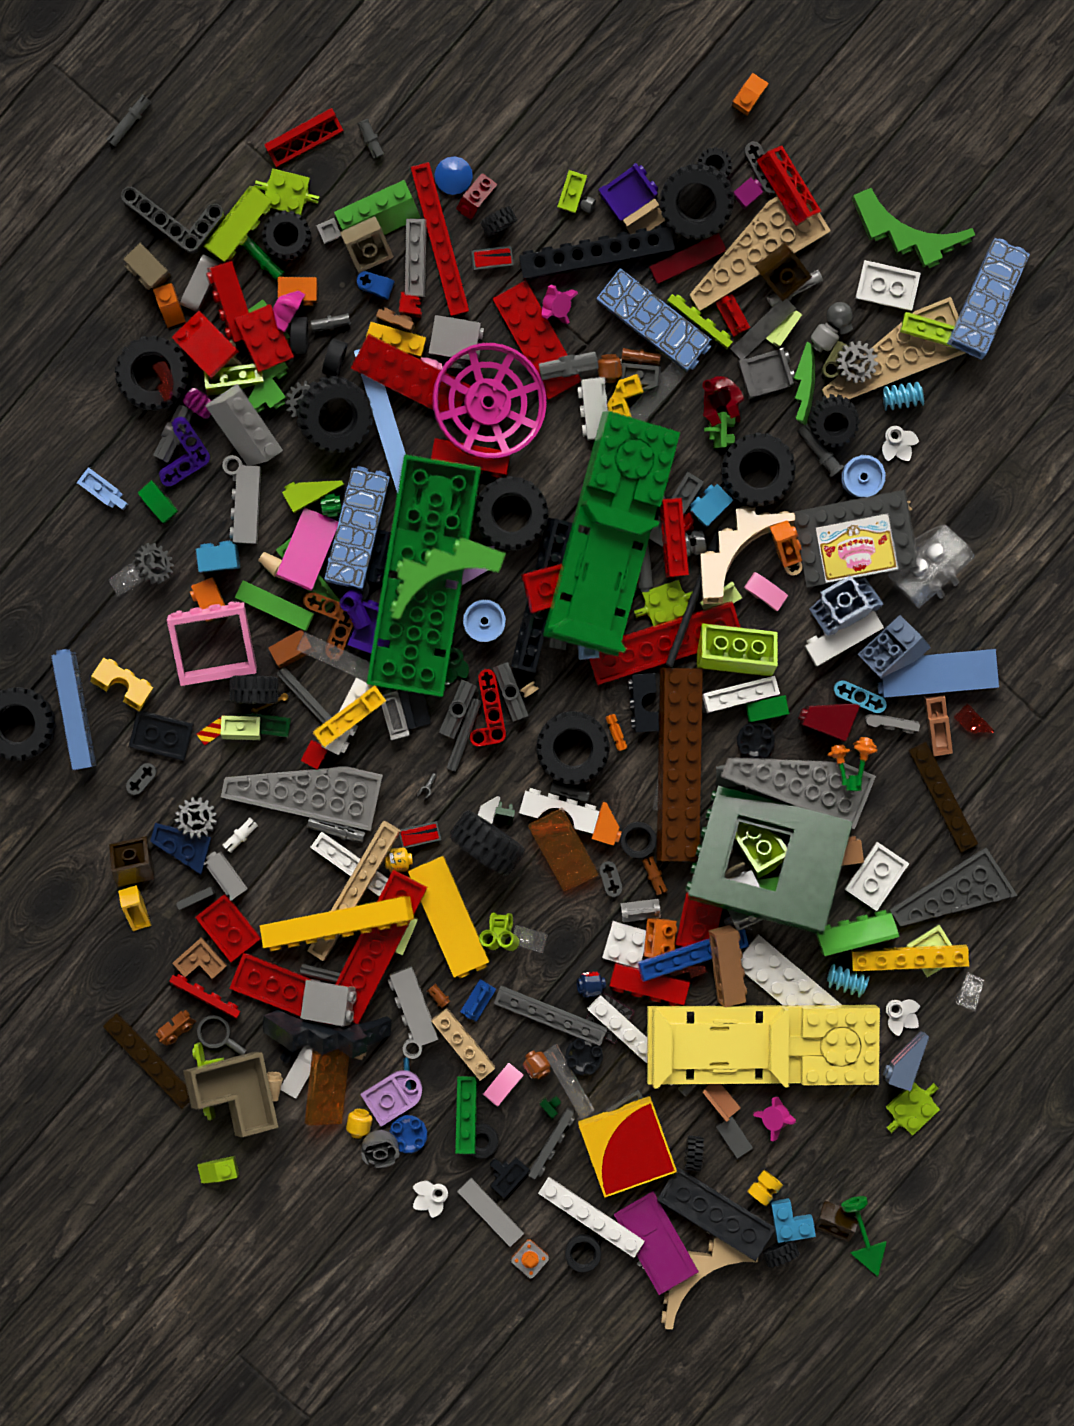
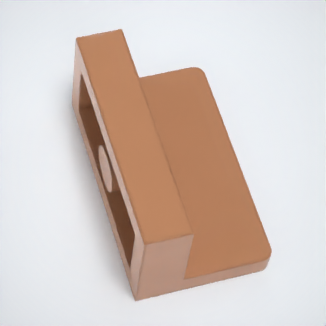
[701,1084,740,1122]

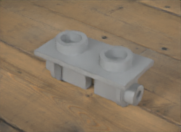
[621,899,661,922]

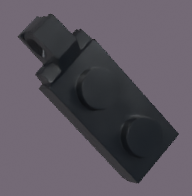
[367,529,391,584]

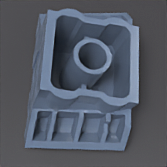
[809,576,883,636]

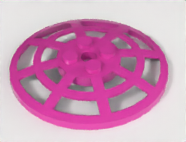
[433,343,547,459]

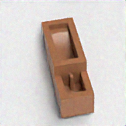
[924,692,953,756]

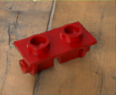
[716,294,750,337]

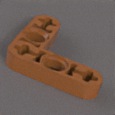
[303,592,353,659]

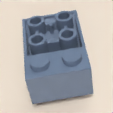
[858,615,931,678]

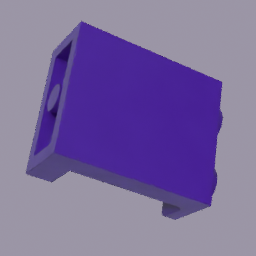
[598,163,659,223]
[347,599,390,653]

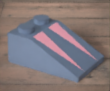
[883,1031,929,1091]

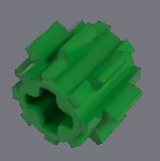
[321,494,342,517]

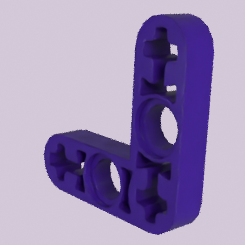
[159,417,210,486]

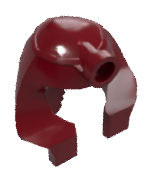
[702,376,744,427]

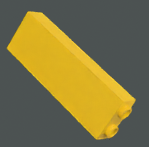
[408,855,489,979]

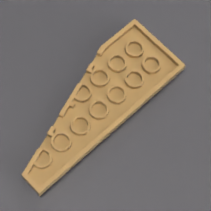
[689,187,831,311]
[822,297,966,399]

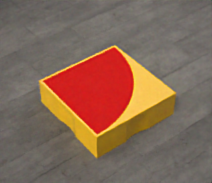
[578,1096,677,1197]

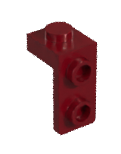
[456,174,497,220]

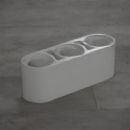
[180,254,221,313]

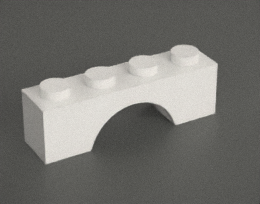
[519,788,599,834]

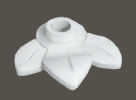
[882,426,919,461]
[886,999,920,1036]
[413,1181,448,1218]

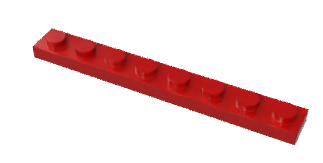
[411,162,469,316]

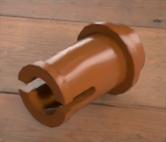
[426,983,450,1008]

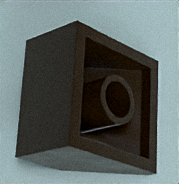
[755,242,812,302]
[109,836,155,887]

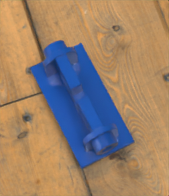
[460,979,496,1022]

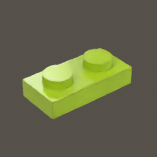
[557,170,587,214]

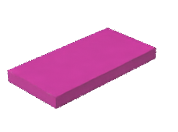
[276,507,339,591]

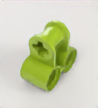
[479,913,519,951]

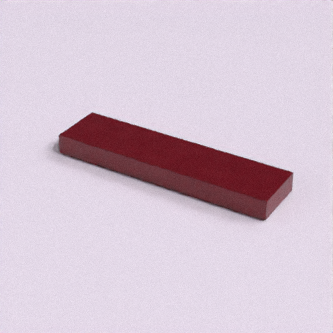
[649,233,727,285]

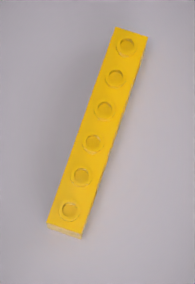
[851,945,969,971]

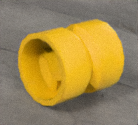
[747,1170,783,1206]

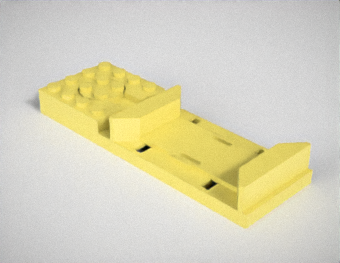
[647,1005,880,1088]

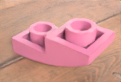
[744,572,788,611]
[483,1063,523,1107]

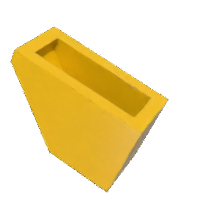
[119,885,151,931]

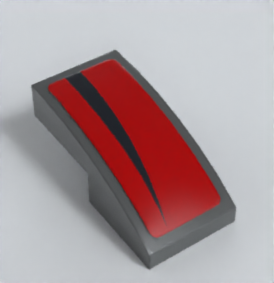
[470,246,514,270]
[398,821,441,848]

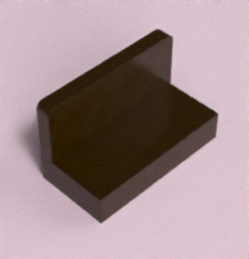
[814,1201,858,1242]

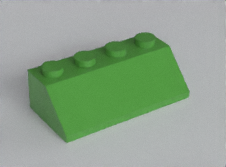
[334,180,421,235]
[816,910,899,956]

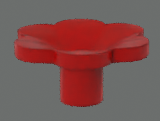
[683,513,694,532]

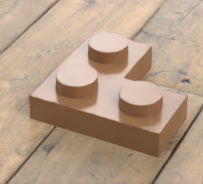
[376,308,415,333]
[173,937,227,979]

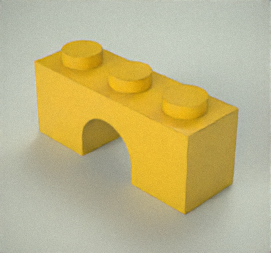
[366,322,427,358]
[90,658,153,712]

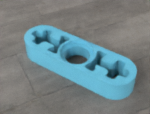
[833,681,887,713]

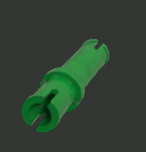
[242,234,285,281]

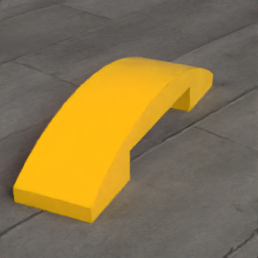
[313,685,386,747]

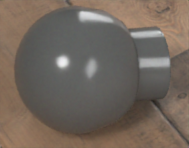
[826,302,853,334]

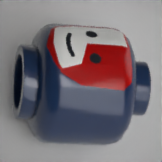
[577,972,606,998]

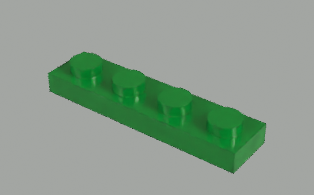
[455,1076,477,1154]

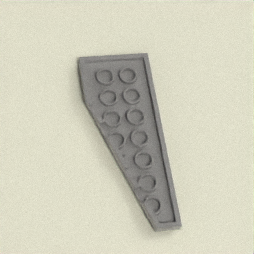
[721,758,876,829]
[221,766,383,831]

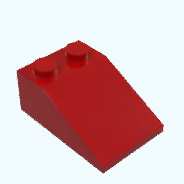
[172,311,239,378]

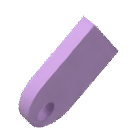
[360,1070,423,1126]

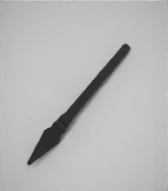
[666,527,721,667]

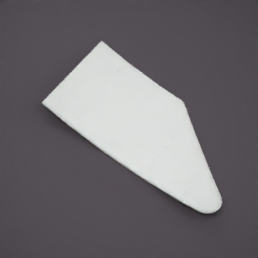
[478,796,500,824]

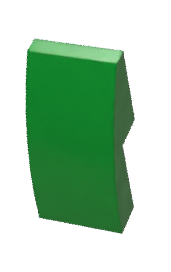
[138,480,178,524]
[745,695,789,722]

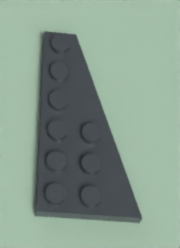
[889,847,1018,926]

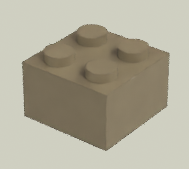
[340,216,394,273]
[124,243,171,290]

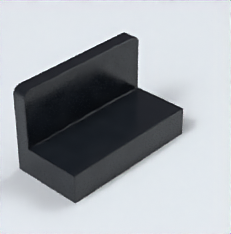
[399,691,431,729]

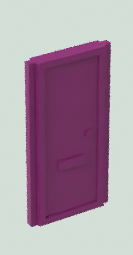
[614,1191,699,1295]

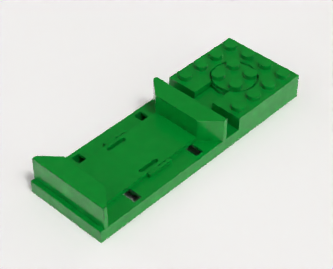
[543,411,680,656]
[367,455,482,697]

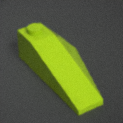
[734,816,787,879]

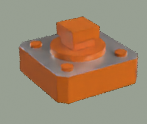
[511,1239,549,1278]

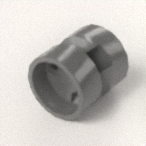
[685,530,706,557]

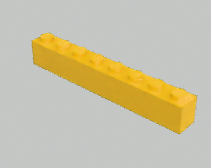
[260,897,414,951]

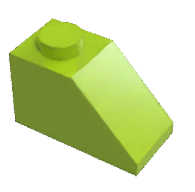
[198,1156,239,1183]

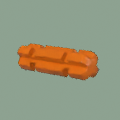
[606,714,627,751]

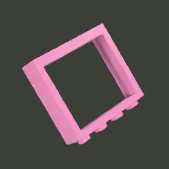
[167,601,257,686]

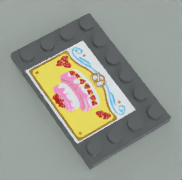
[793,490,919,587]

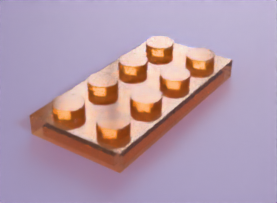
[528,808,598,892]
[305,1049,349,1126]

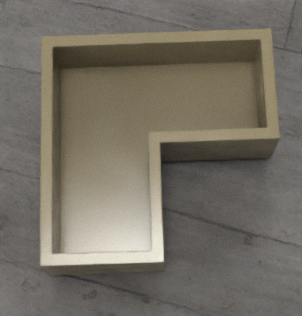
[183,1052,278,1137]

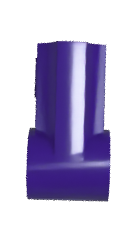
[340,588,371,629]

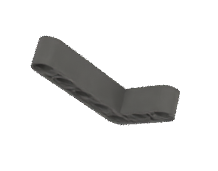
[121,187,225,254]

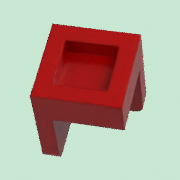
[301,740,329,770]

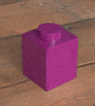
[733,177,763,210]

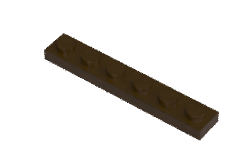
[908,741,978,852]
[103,1012,190,1109]

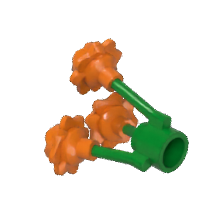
[828,737,877,791]

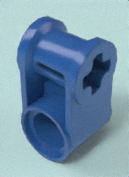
[357,271,395,300]

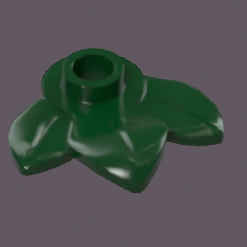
[438,647,469,685]

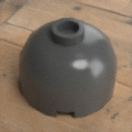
[361,1130,400,1168]

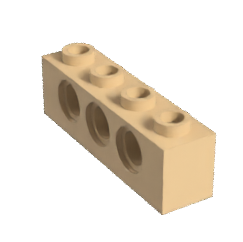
[431,1007,495,1081]

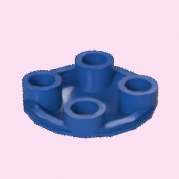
[434,156,473,195]
[390,1115,427,1153]

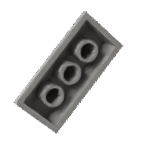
[205,384,283,466]

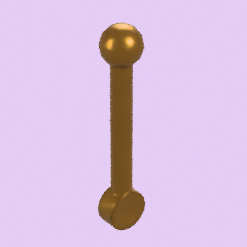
[251,693,288,714]

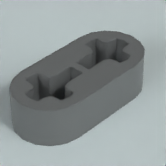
[126,763,157,795]
[599,861,622,897]

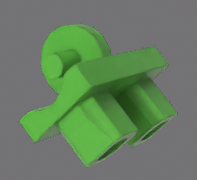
[704,412,735,448]

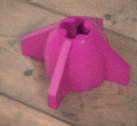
[541,285,578,324]
[273,291,305,332]
[754,1097,796,1141]

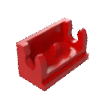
[399,292,422,318]

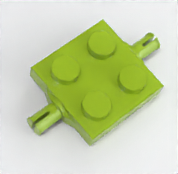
[254,168,320,215]
[634,580,692,626]
[886,1082,940,1136]

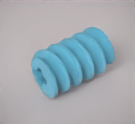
[883,382,924,410]
[827,964,870,998]

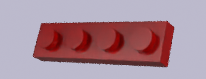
[169,974,240,1020]

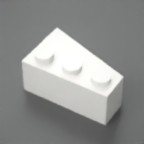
[578,377,608,441]

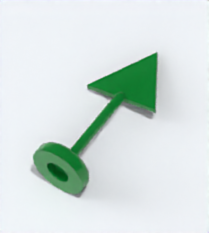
[841,1196,887,1277]

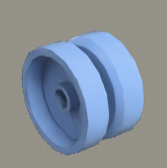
[841,455,885,499]
[463,600,506,642]

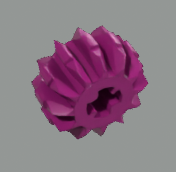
[183,388,212,419]

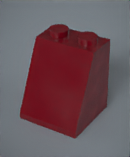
[798,704,860,741]

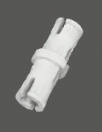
[222,817,258,853]

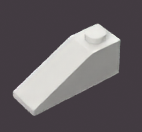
[281,1045,321,1098]

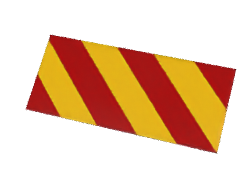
[197,715,224,746]

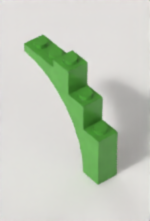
[852,188,975,268]
[248,299,291,414]
[390,538,506,619]

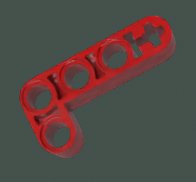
[470,669,506,746]

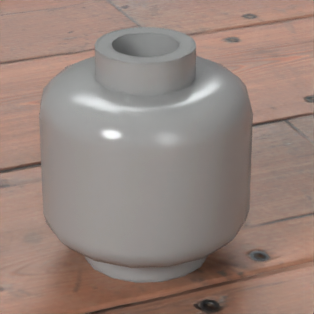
[811,322,839,352]

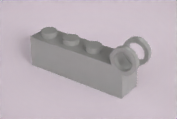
[222,455,261,544]
[388,966,439,1059]

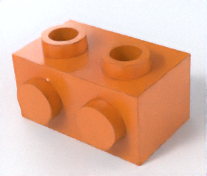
[770,520,802,568]
[644,918,677,958]

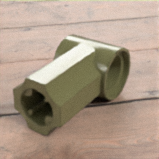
[821,341,849,380]

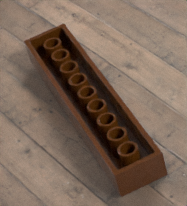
[657,668,703,861]

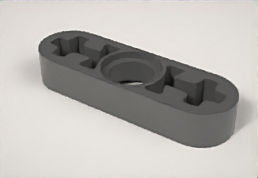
[744,142,775,194]

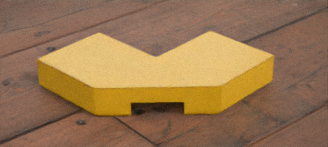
[607,374,644,417]

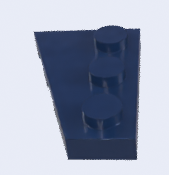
[150,823,212,874]

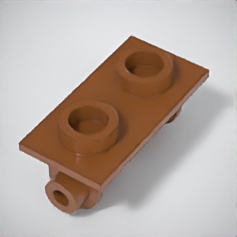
[156,1010,196,1046]

